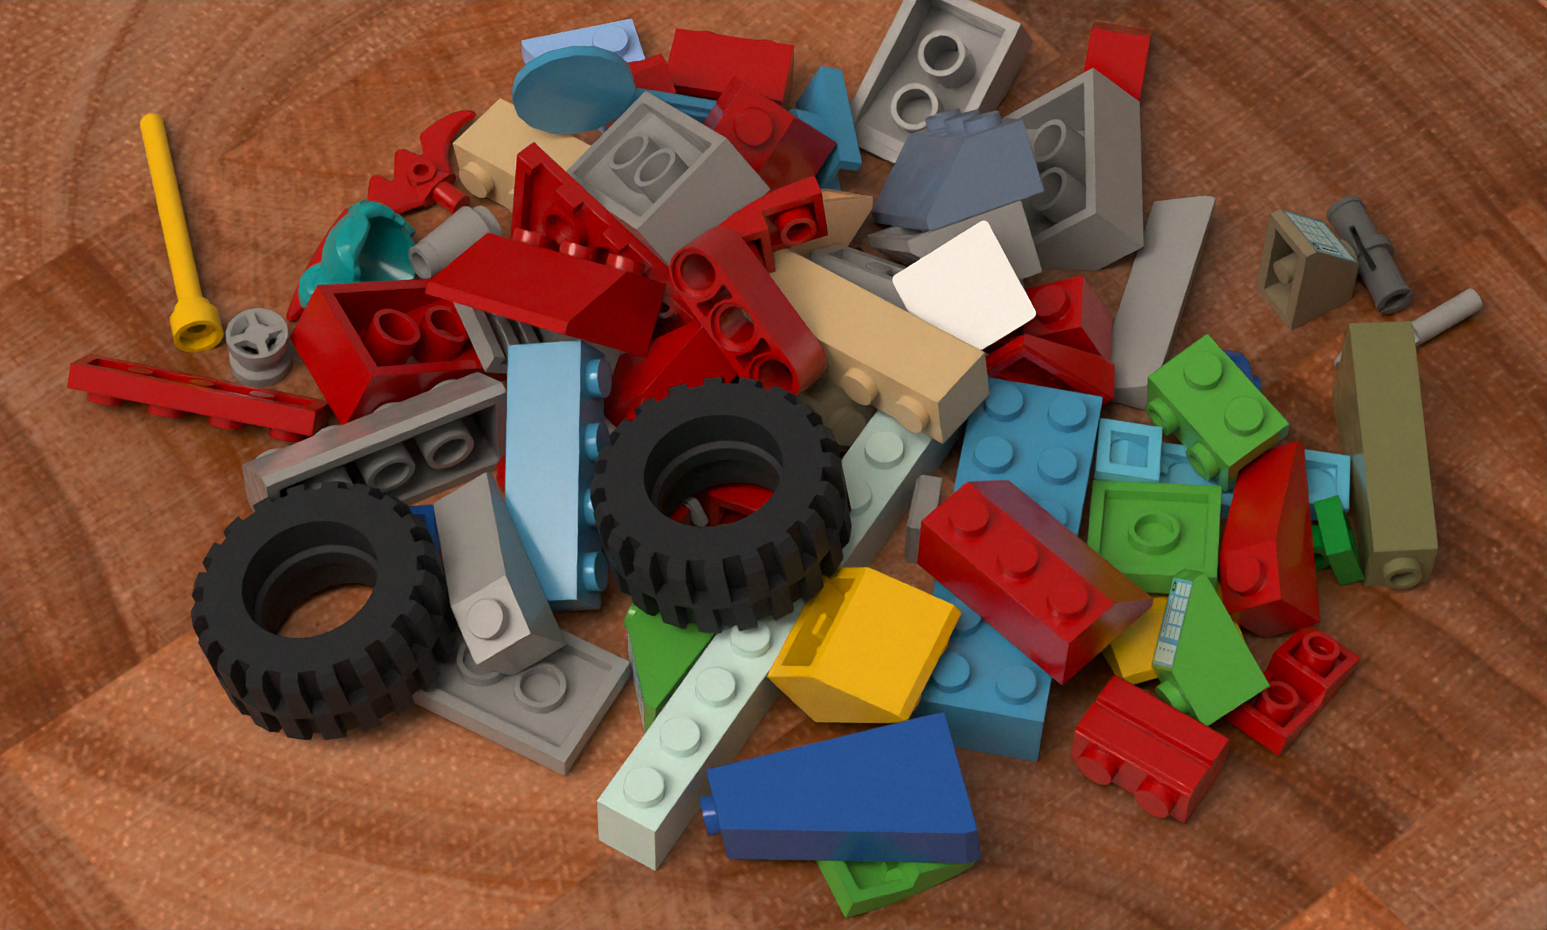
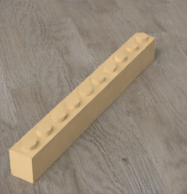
[453,98,990,444]

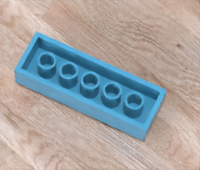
[909,377,1103,762]

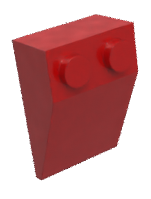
[290,278,507,425]

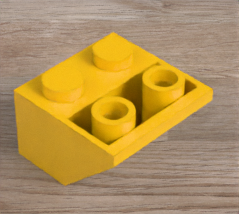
[767,567,962,723]

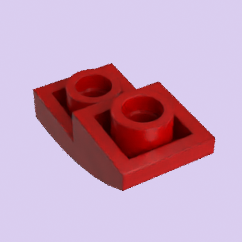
[708,176,828,273]
[1225,625,1361,756]

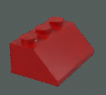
[425,228,667,358]
[917,480,1154,686]

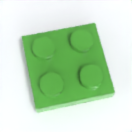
[1087,480,1222,594]

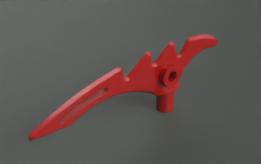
[286,110,476,321]

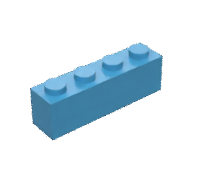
[505,340,612,612]

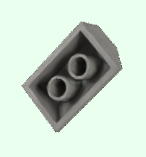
[1004,68,1144,271]

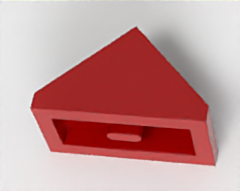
[1084,21,1153,102]

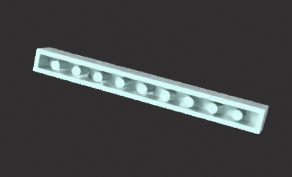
[597,353,989,871]

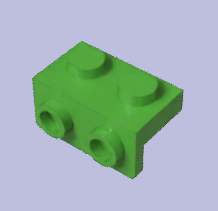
[1145,334,1289,492]

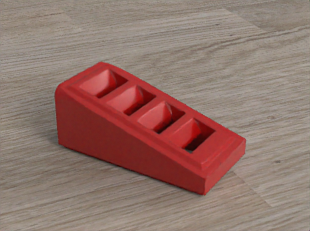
[985,333,1115,405]

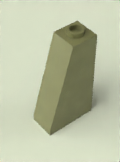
[1332,321,1438,589]

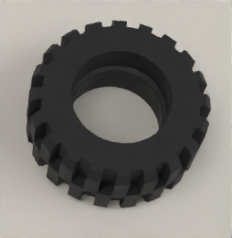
[590,377,852,633]
[191,481,458,740]

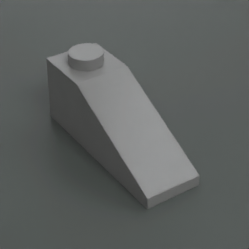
[433,472,566,676]

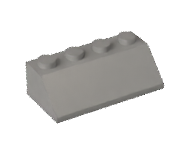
[242,372,507,512]

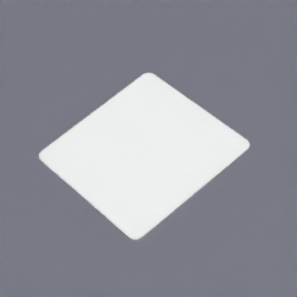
[892,221,1036,350]

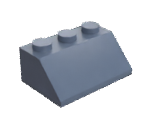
[871,108,1044,231]

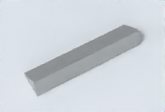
[1111,196,1216,410]

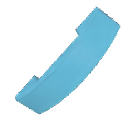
[1094,418,1351,521]

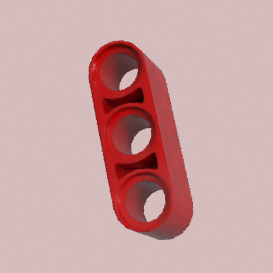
[669,226,826,398]

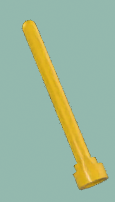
[140,113,224,353]

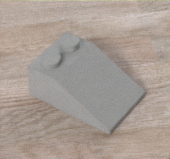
[850,0,1033,165]
[566,91,770,268]

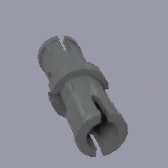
[1326,196,1414,314]

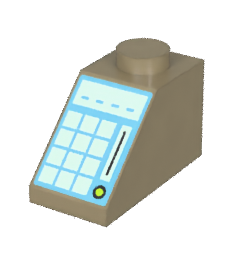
[1256,209,1359,331]

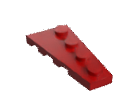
[510,142,697,340]

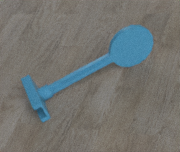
[511,46,862,191]

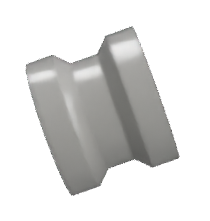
[225,308,292,387]

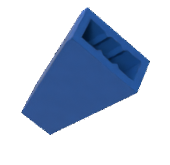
[699,712,981,863]

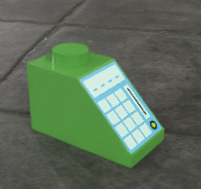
[1151,568,1270,726]
[624,603,717,734]

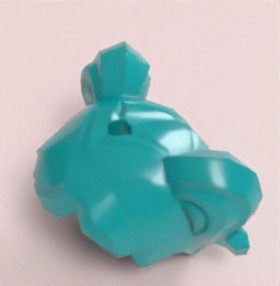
[298,199,416,309]

